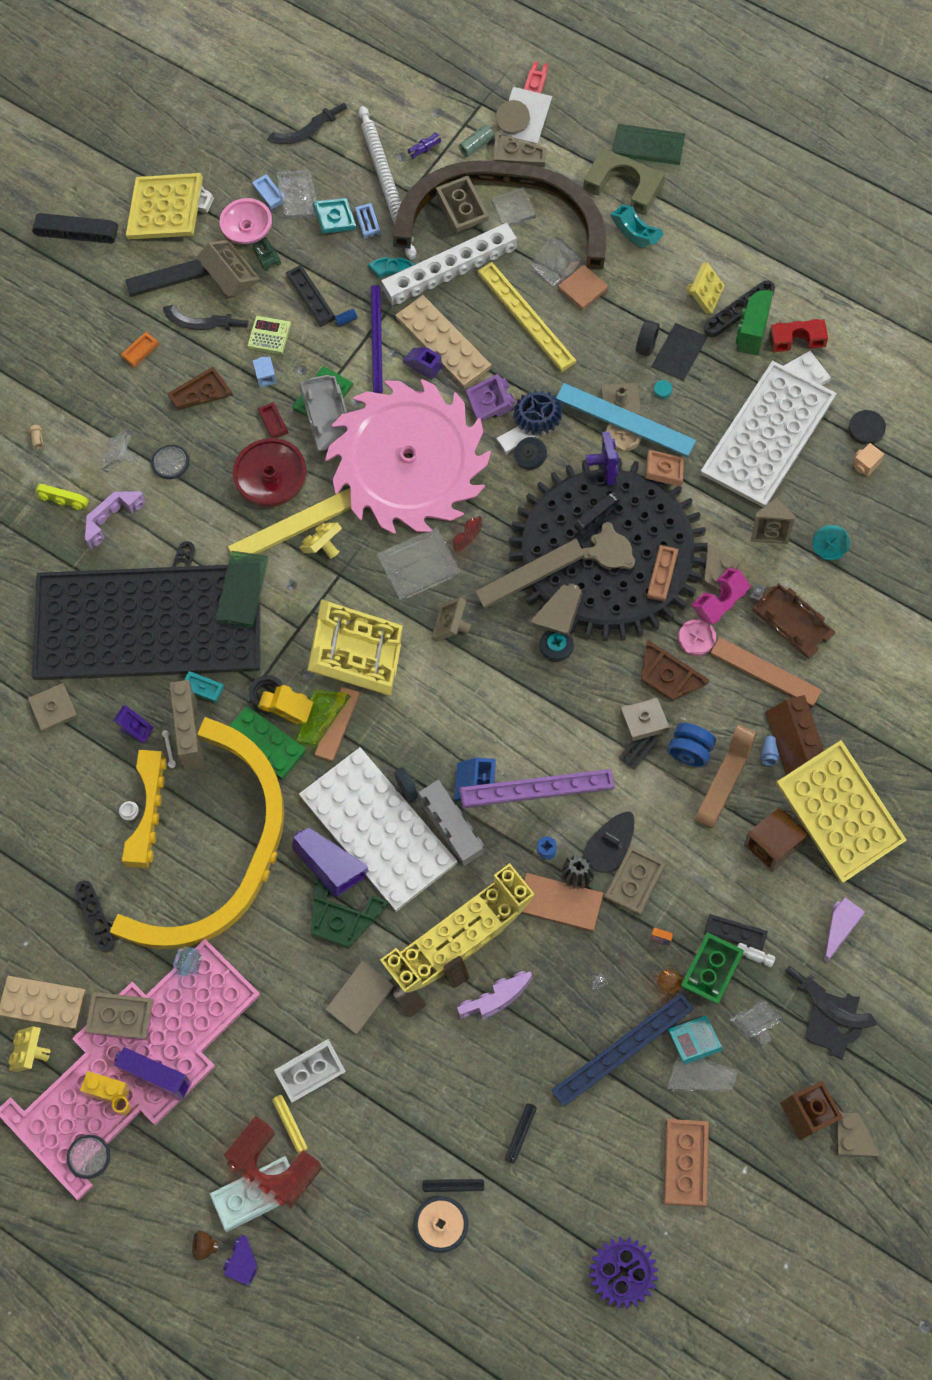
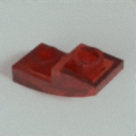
[452,516,482,553]

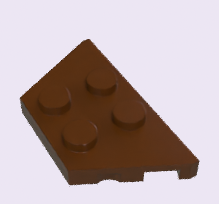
[641,640,709,702]

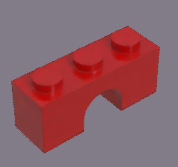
[769,319,828,353]

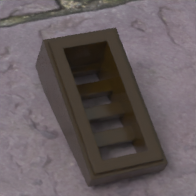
[443,956,469,988]

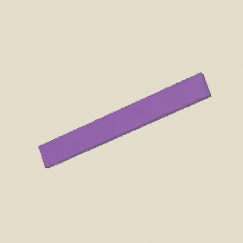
[459,769,615,808]

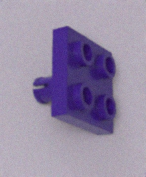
[586,431,619,485]

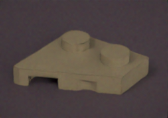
[704,544,740,593]
[837,1112,879,1158]

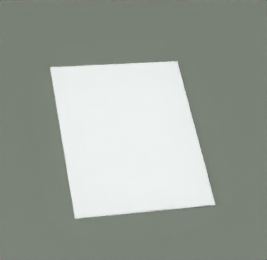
[499,87,552,143]

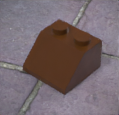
[780,1081,843,1140]

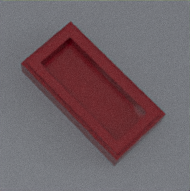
[258,402,288,438]

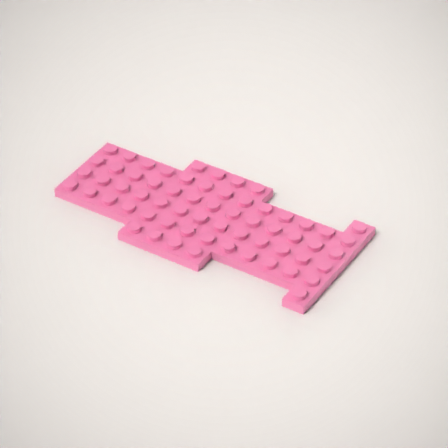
[0,939,261,1201]

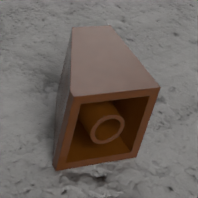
[744,808,808,872]

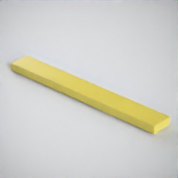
[478,262,576,373]
[228,488,351,564]

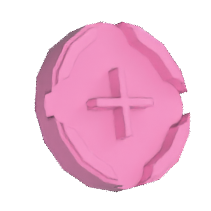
[678,619,716,656]

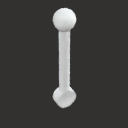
[162,730,176,768]

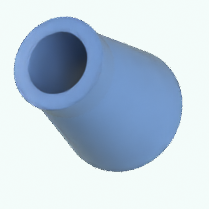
[760,736,780,766]

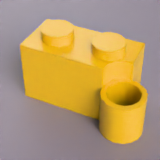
[258,685,313,725]
[80,1071,131,1116]

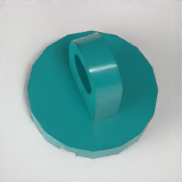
[812,525,850,560]

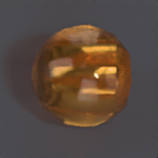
[657,969,683,994]

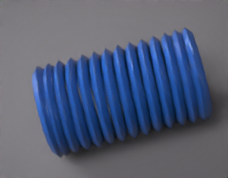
[335,308,358,327]

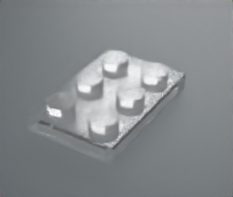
[276,170,317,219]

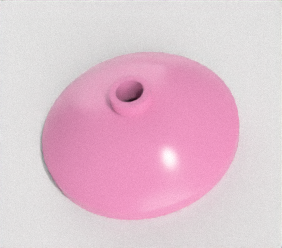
[219,198,272,244]

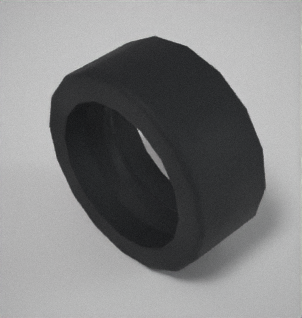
[636,319,660,356]
[249,675,283,714]

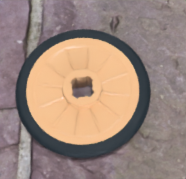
[413,1196,468,1253]

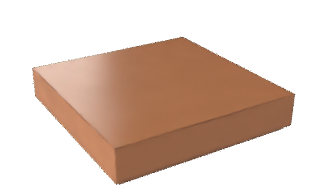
[558,265,608,310]
[645,450,684,487]

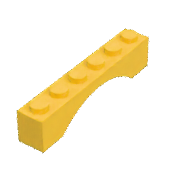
[122,750,167,869]

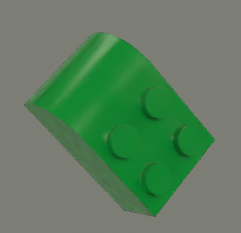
[735,290,773,356]
[681,932,744,1005]

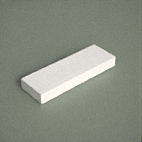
[497,414,551,455]

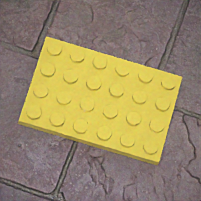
[775,740,907,883]

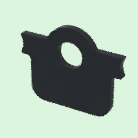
[806,993,862,1060]

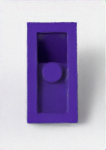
[113,705,154,743]

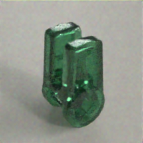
[252,237,281,272]

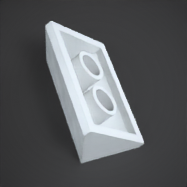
[274,1039,346,1102]

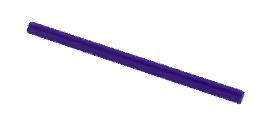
[371,285,383,394]

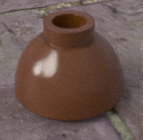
[192,1230,218,1261]

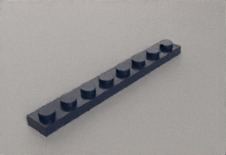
[551,993,694,1108]

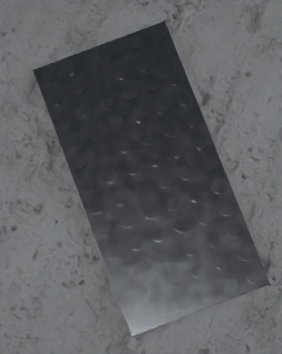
[32,563,261,680]

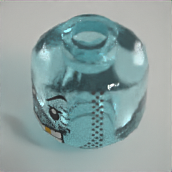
[173,946,202,977]

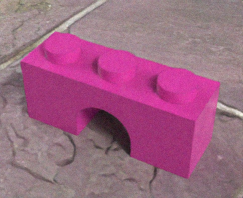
[691,568,751,624]

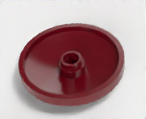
[233,438,307,507]

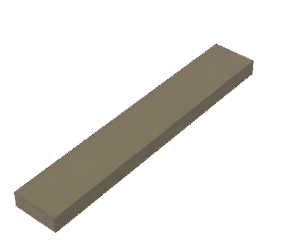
[476,539,585,608]

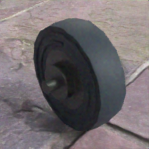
[514,437,547,470]
[394,767,418,802]

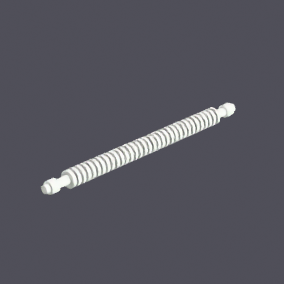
[358,106,417,260]

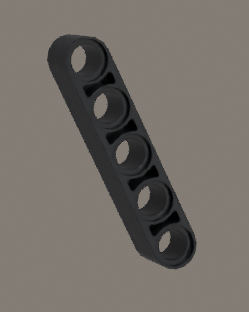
[32,213,119,244]

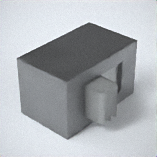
[749,583,766,604]

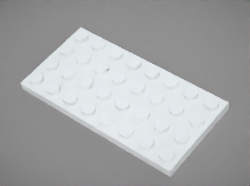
[700,361,837,508]
[299,748,458,912]

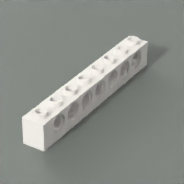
[381,223,517,306]

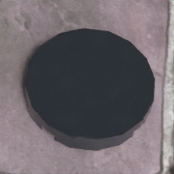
[849,410,886,445]

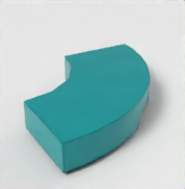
[368,257,415,279]

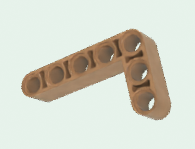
[695,724,757,828]

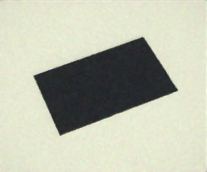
[651,323,708,381]

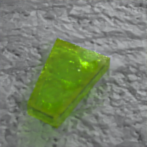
[297,689,351,746]

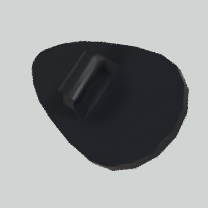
[584,811,635,873]

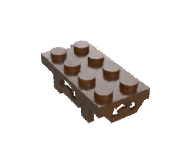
[752,583,835,659]

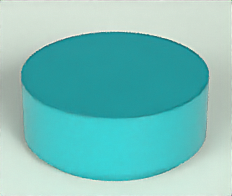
[654,380,672,399]

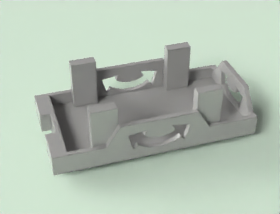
[299,375,347,453]

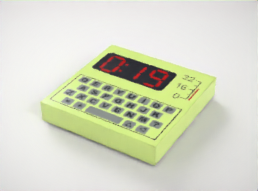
[248,316,291,355]

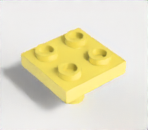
[686,263,725,314]
[299,522,342,559]
[9,1026,50,1072]

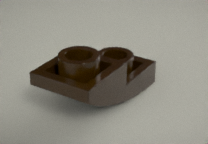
[388,978,426,1017]

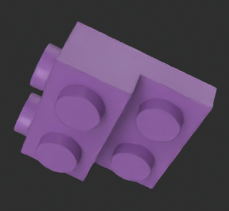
[466,374,515,422]

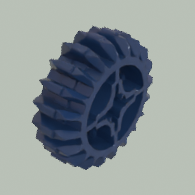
[513,389,563,436]

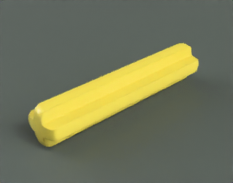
[273,1095,307,1153]

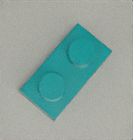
[184,671,224,703]

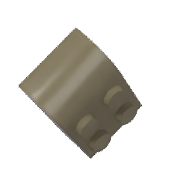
[436,176,489,233]

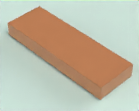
[647,545,678,602]

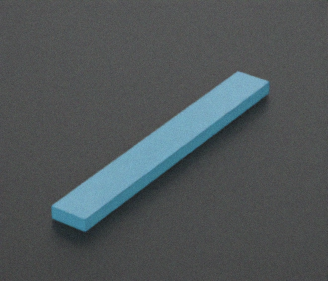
[556,383,696,458]

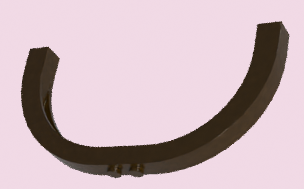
[393,160,606,269]

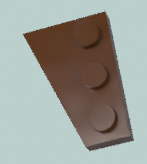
[167,367,233,410]

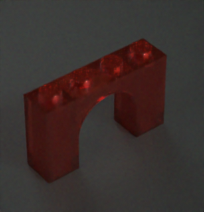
[224,1116,323,1209]

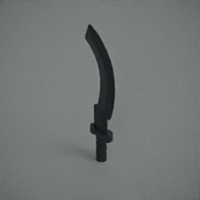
[268,103,347,144]
[163,305,249,330]
[785,965,877,1028]

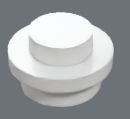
[119,801,139,821]

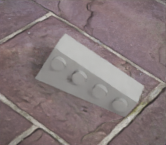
[419,779,484,867]

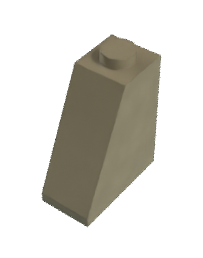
[531,584,583,637]

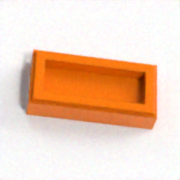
[121,332,159,368]

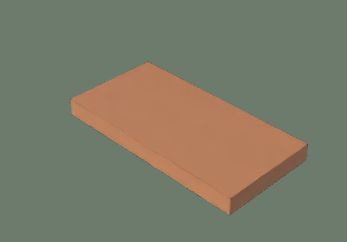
[521,873,604,932]
[664,1119,709,1207]

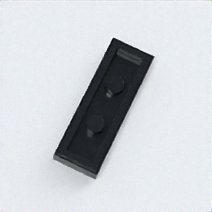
[704,914,768,951]

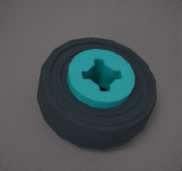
[540,631,574,662]

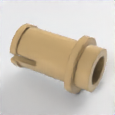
[28,425,44,449]

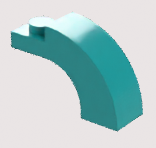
[610,204,664,248]

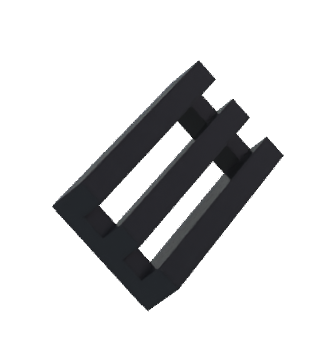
[619,736,659,770]

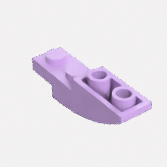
[457,971,532,1020]

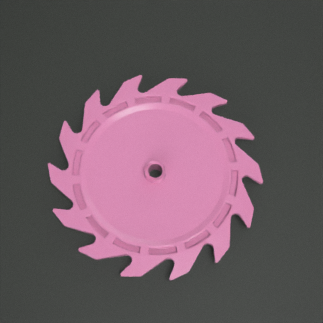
[325,379,491,534]

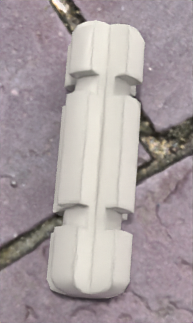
[737,943,775,967]

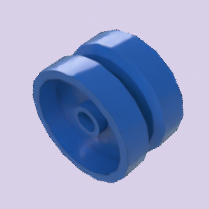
[667,723,717,768]

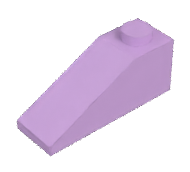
[824,897,865,963]

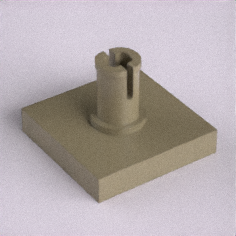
[601,383,641,416]
[431,597,471,642]

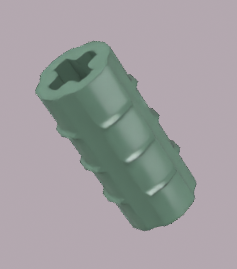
[459,125,494,157]

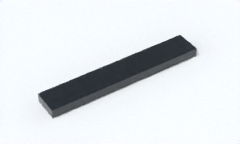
[125,259,210,297]

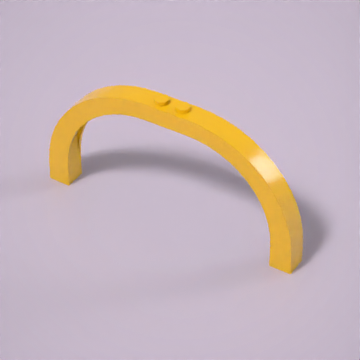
[110,717,284,949]

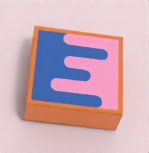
[651,928,673,946]

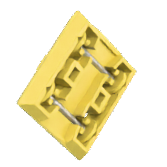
[307,599,404,696]

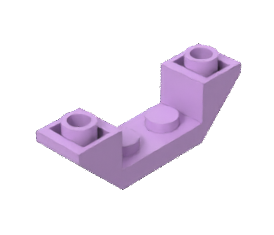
[85,491,146,549]

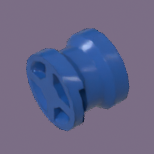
[537,837,557,860]

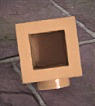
[853,443,884,477]

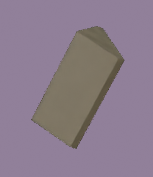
[751,498,795,544]

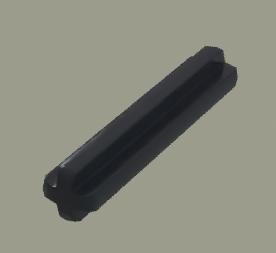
[505,1103,537,1164]
[422,1179,484,1192]

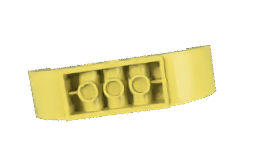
[380,863,535,992]

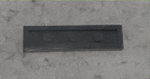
[286,265,335,327]

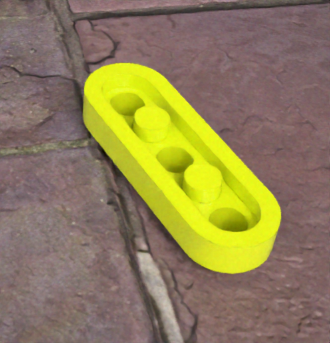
[35,484,89,510]

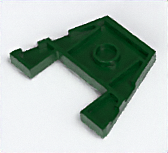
[311,876,388,950]

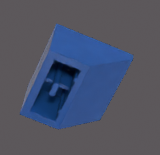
[454,758,496,801]

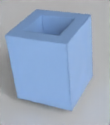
[253,356,277,388]

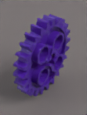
[589,1237,658,1309]

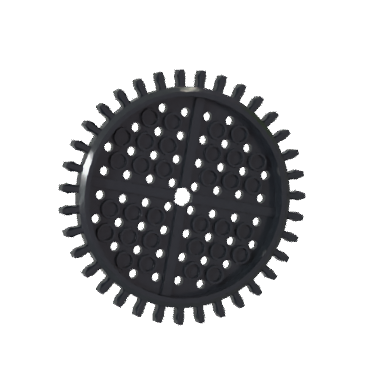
[509,458,708,641]

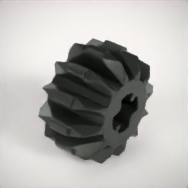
[561,855,595,889]

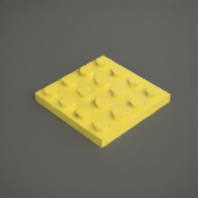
[126,173,203,239]

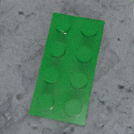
[229,706,307,780]

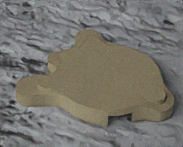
[582,522,635,570]

